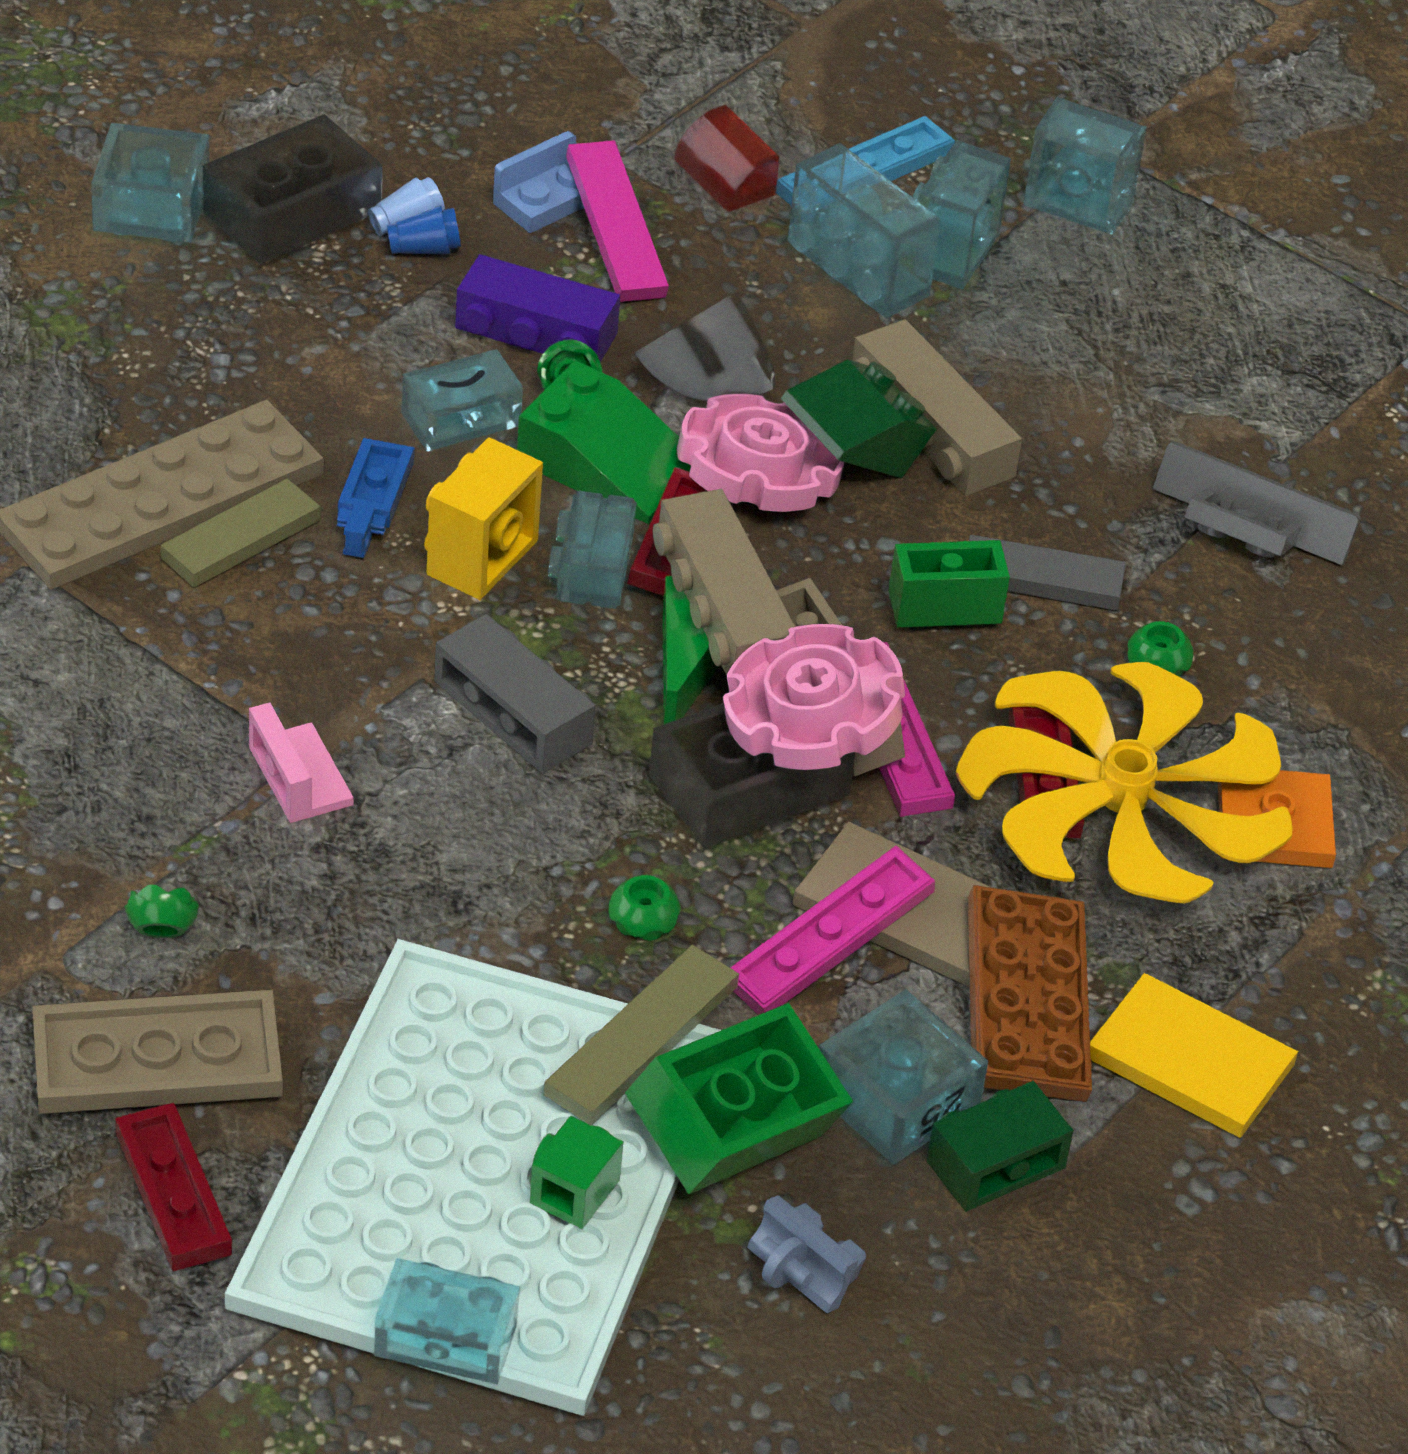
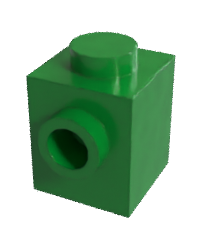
[530,1115,624,1229]

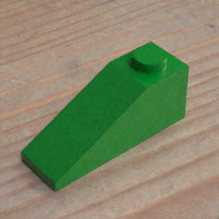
[662,576,719,730]

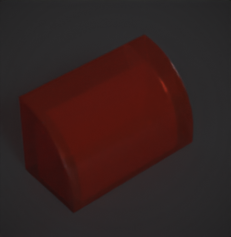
[674,104,780,212]

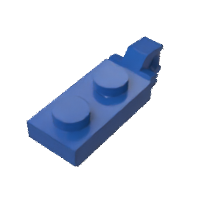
[337,438,415,558]

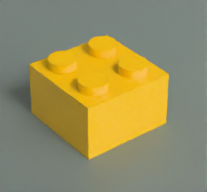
[424,437,543,600]

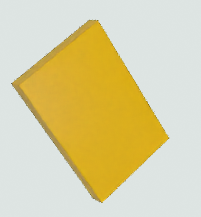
[1090,973,1298,1138]

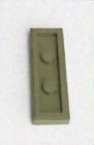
[161,478,321,588]

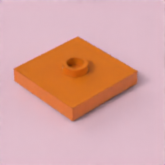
[1218,770,1336,868]

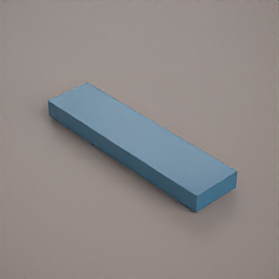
[776,116,955,218]

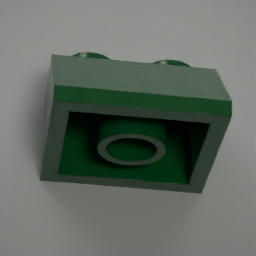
[781,359,937,478]

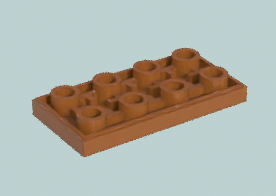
[968,885,1092,1102]

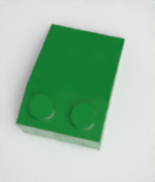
[517,360,691,525]

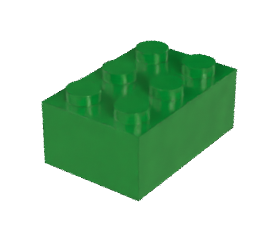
[625,1003,854,1194]

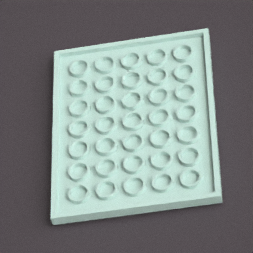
[225,939,721,1416]

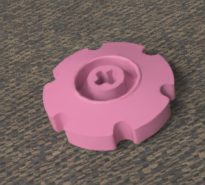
[677,394,845,512]
[723,624,905,770]

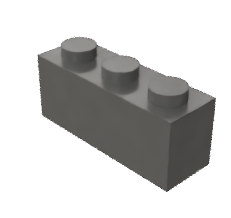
[434,614,596,774]

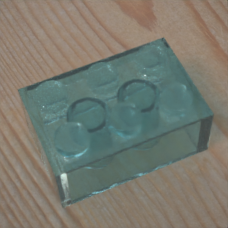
[788,143,940,318]

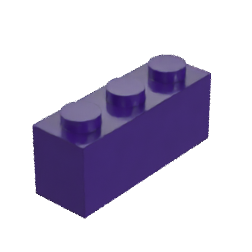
[455,254,621,362]

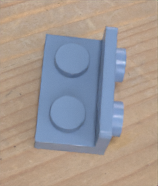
[493,131,584,233]

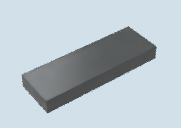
[969,534,1126,611]

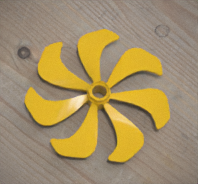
[955,662,1293,904]

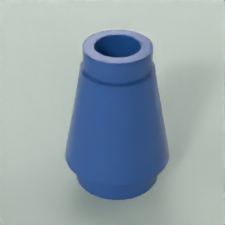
[387,205,461,254]

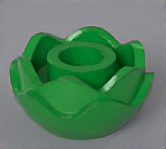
[537,339,602,390]
[1127,621,1193,677]
[608,875,681,941]
[125,885,199,938]

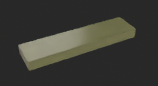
[544,944,739,1125]

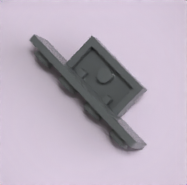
[1153,441,1361,565]

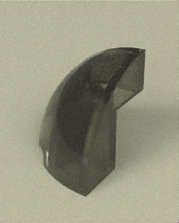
[635,292,776,401]

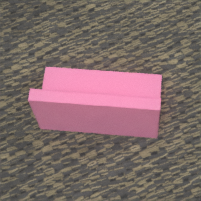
[249,703,354,823]

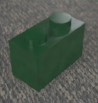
[926,1080,1074,1212]

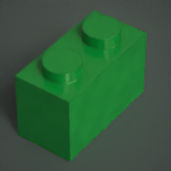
[888,540,1010,628]

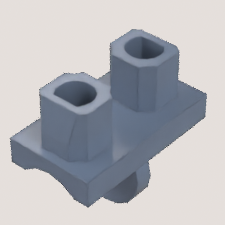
[747,1195,866,1314]

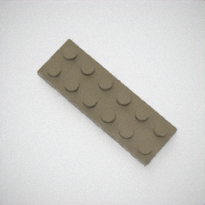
[0,399,324,590]

